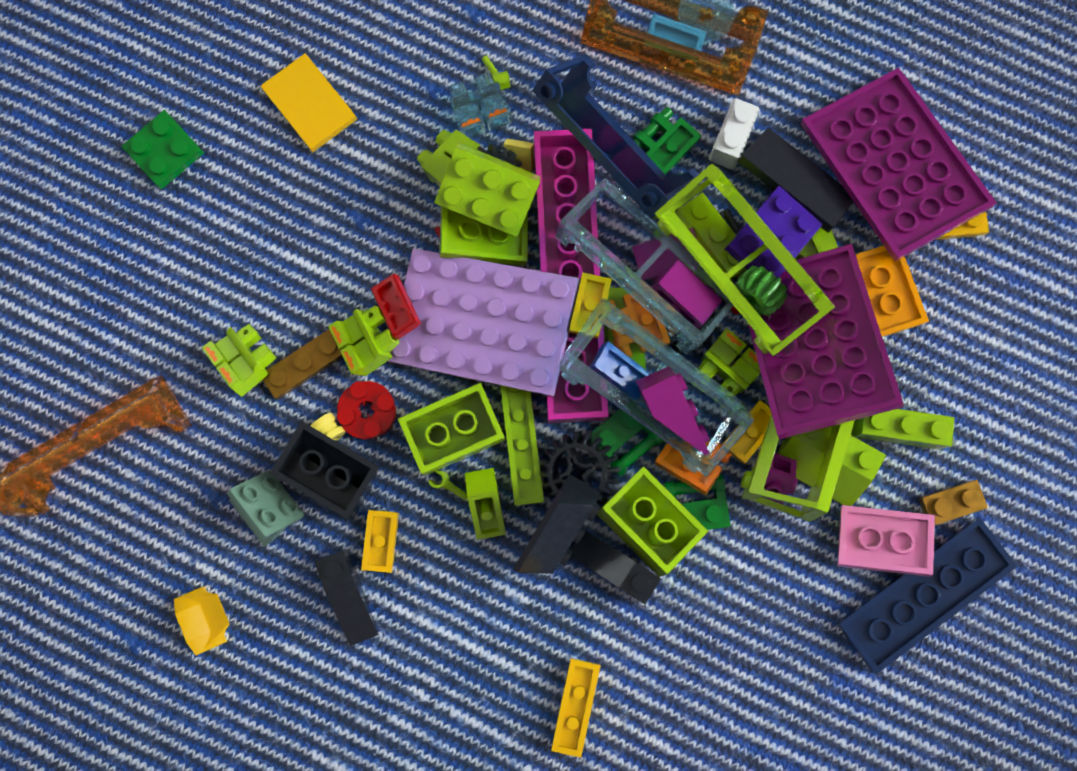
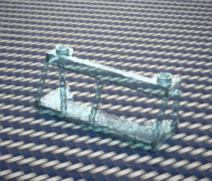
[555,178,734,355]
[559,298,754,476]

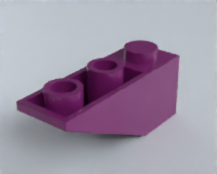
[635,366,710,455]

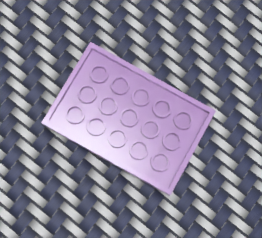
[388,249,580,397]

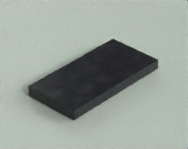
[737,127,853,233]

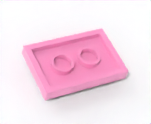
[837,505,935,577]

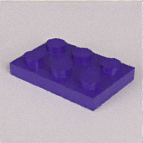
[724,186,823,277]

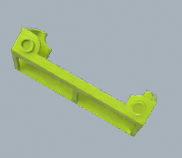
[655,164,835,356]
[740,413,855,522]

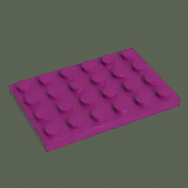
[801,67,997,262]
[736,244,904,439]

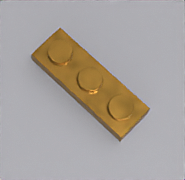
[263,329,343,400]

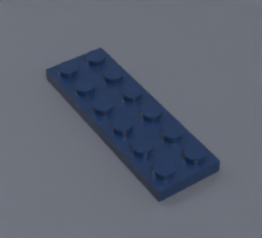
[836,517,1018,675]

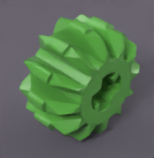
[735,265,787,316]

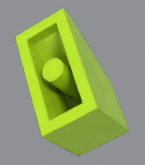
[464,468,506,540]

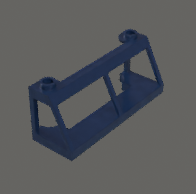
[532,54,699,220]

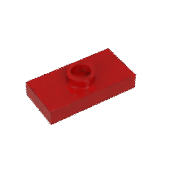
[371,273,421,339]

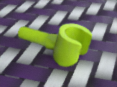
[482,55,511,90]
[428,470,467,501]

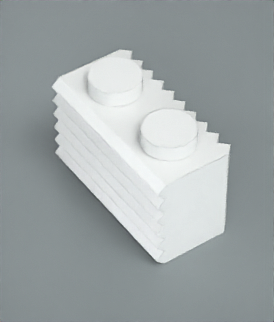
[709,98,760,169]

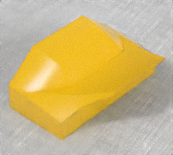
[174,586,230,655]

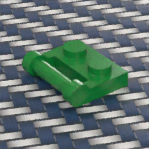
[591,400,665,478]
[663,474,731,530]

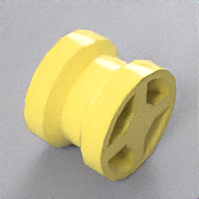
[310,412,346,441]

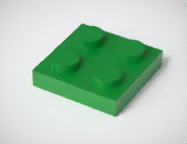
[121,110,204,190]

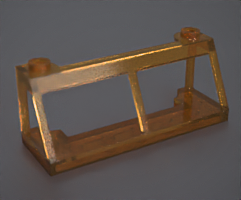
[580,0,768,96]
[0,375,192,517]

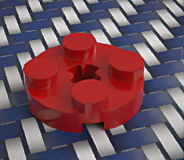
[337,381,397,440]

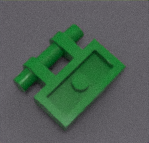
[633,107,702,175]

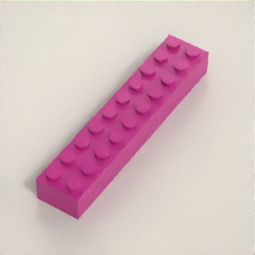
[534,129,608,424]

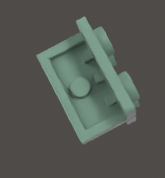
[227,470,305,547]

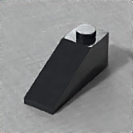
[570,531,661,604]
[314,550,379,646]

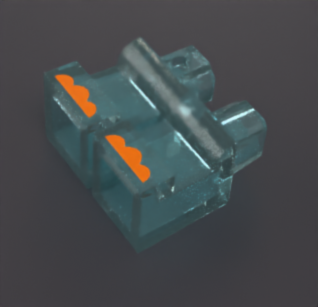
[450,73,512,138]

